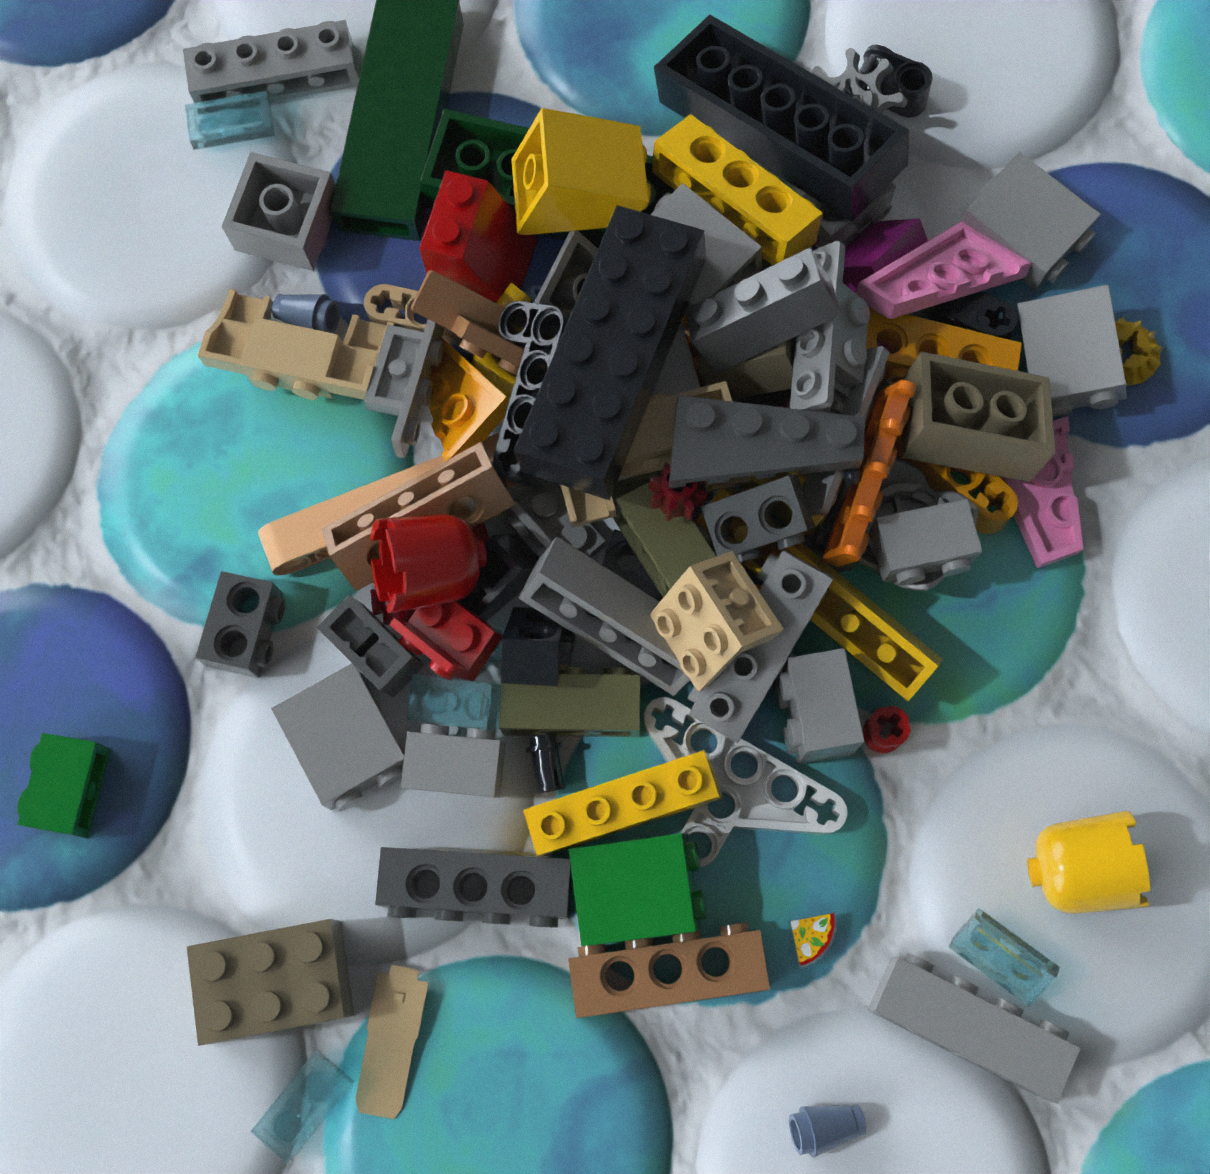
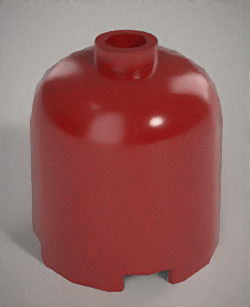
[370,514,487,613]

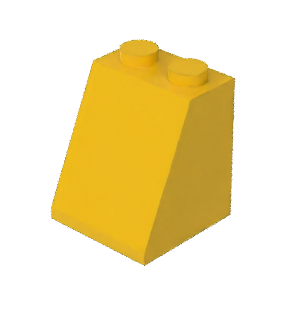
[511,108,651,235]

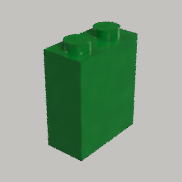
[569,833,707,947]

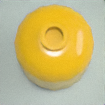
[1026,811,1150,914]

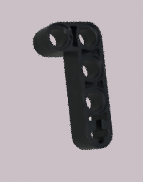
[493,301,571,489]

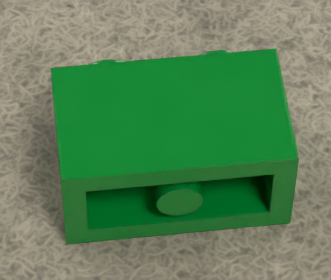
[17,733,111,839]

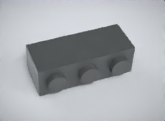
[684,247,842,374]

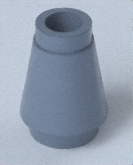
[272,294,340,333]
[789,1105,866,1158]

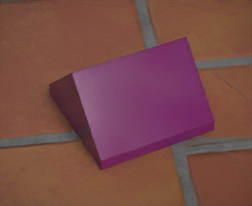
[843,218,928,293]

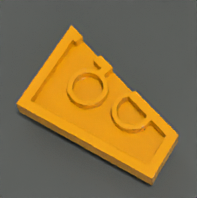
[428,338,509,462]

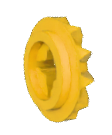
[1115,317,1163,386]

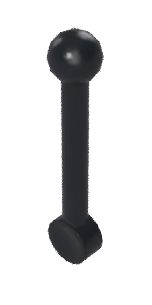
[812,468,862,548]

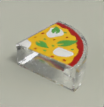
[788,912,837,969]

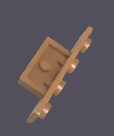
[411,270,525,375]

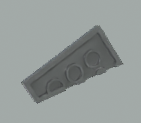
[668,395,865,489]

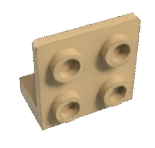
[650,551,784,691]

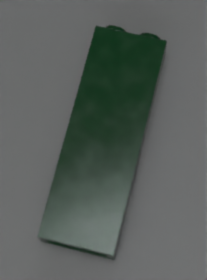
[330,0,464,241]

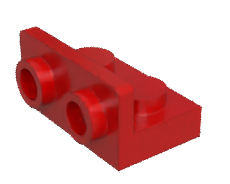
[389,601,503,682]

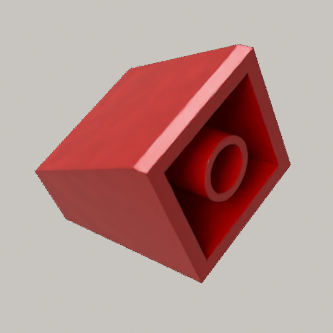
[419,170,538,303]

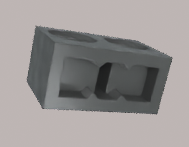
[701,475,815,563]
[195,571,286,678]
[317,595,425,697]

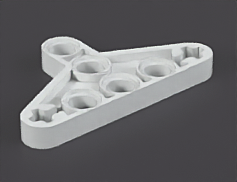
[644,697,848,868]

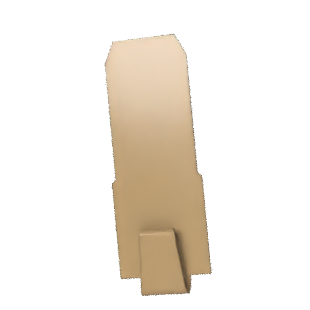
[355,965,429,1119]

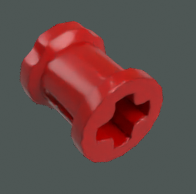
[862,706,911,754]

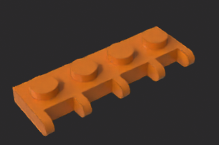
[822,380,917,567]

